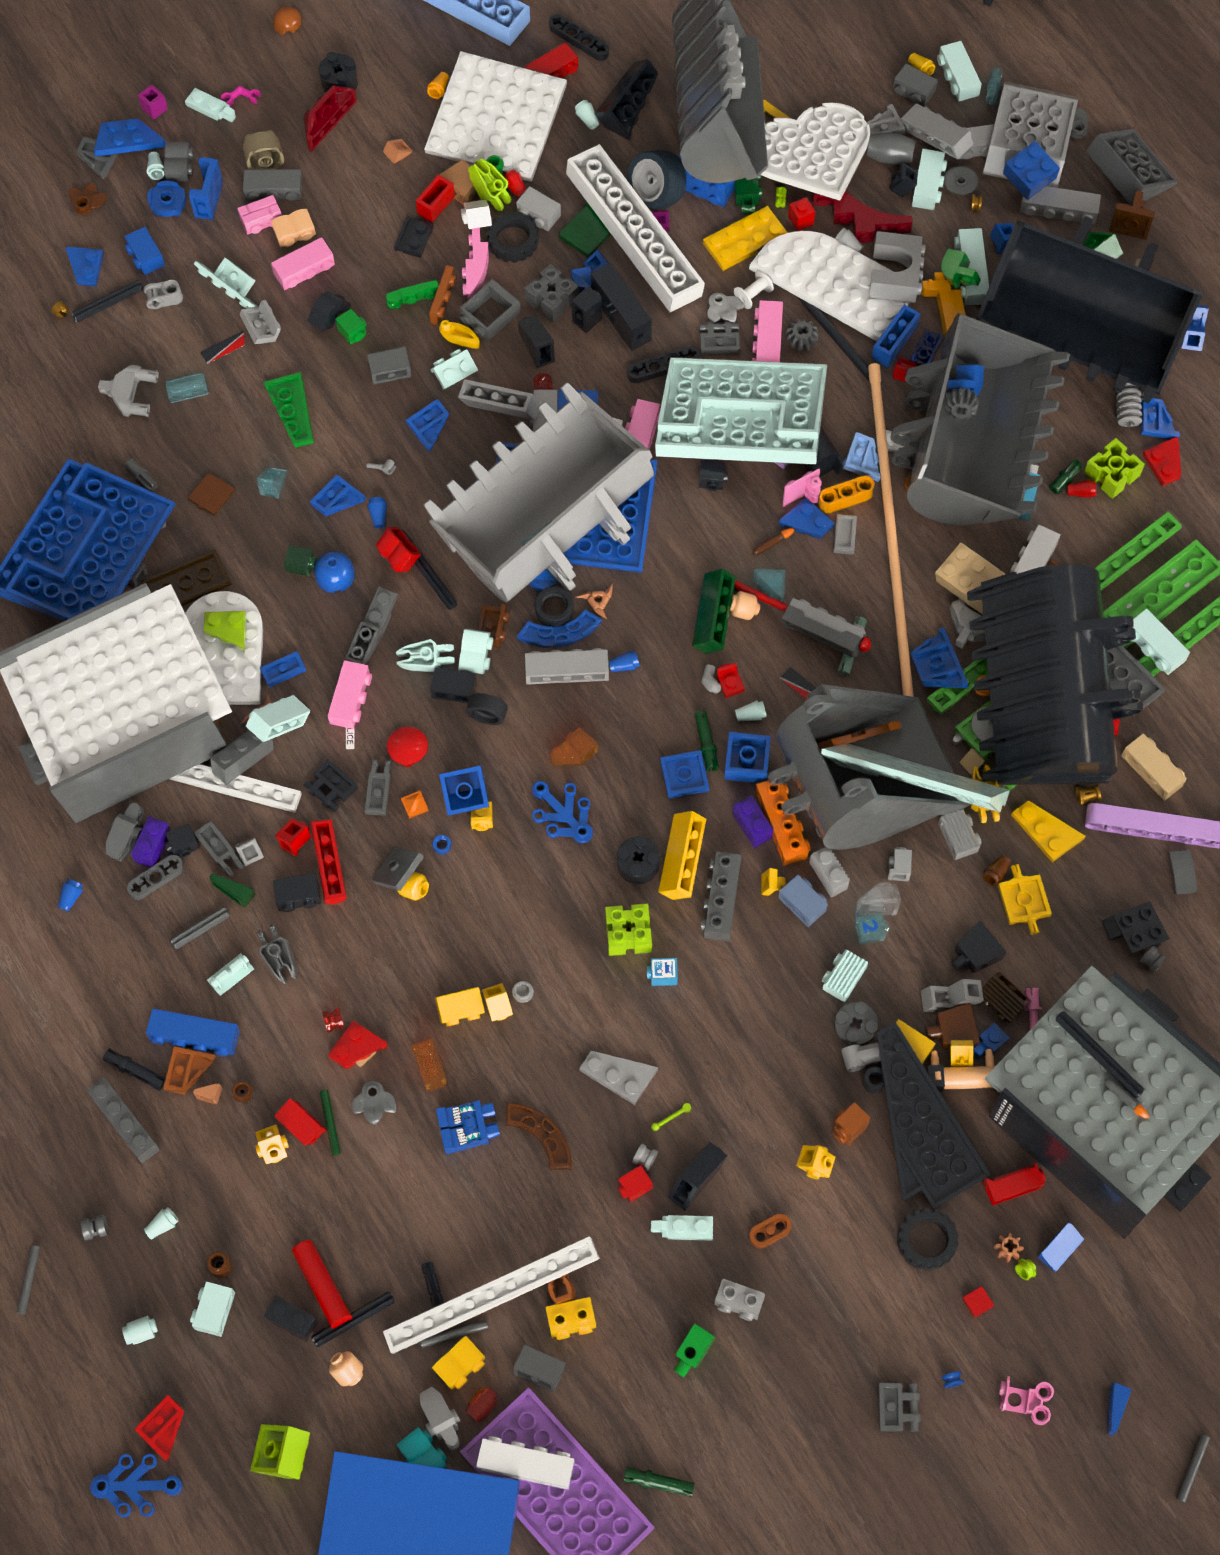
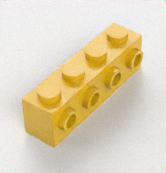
[658,811,706,900]

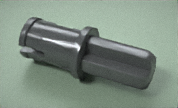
[124,459,158,492]

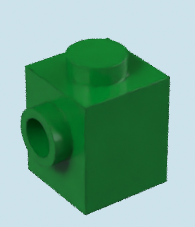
[335,309,367,345]

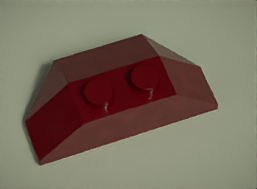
[303,85,357,152]

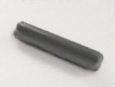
[170,907,229,949]

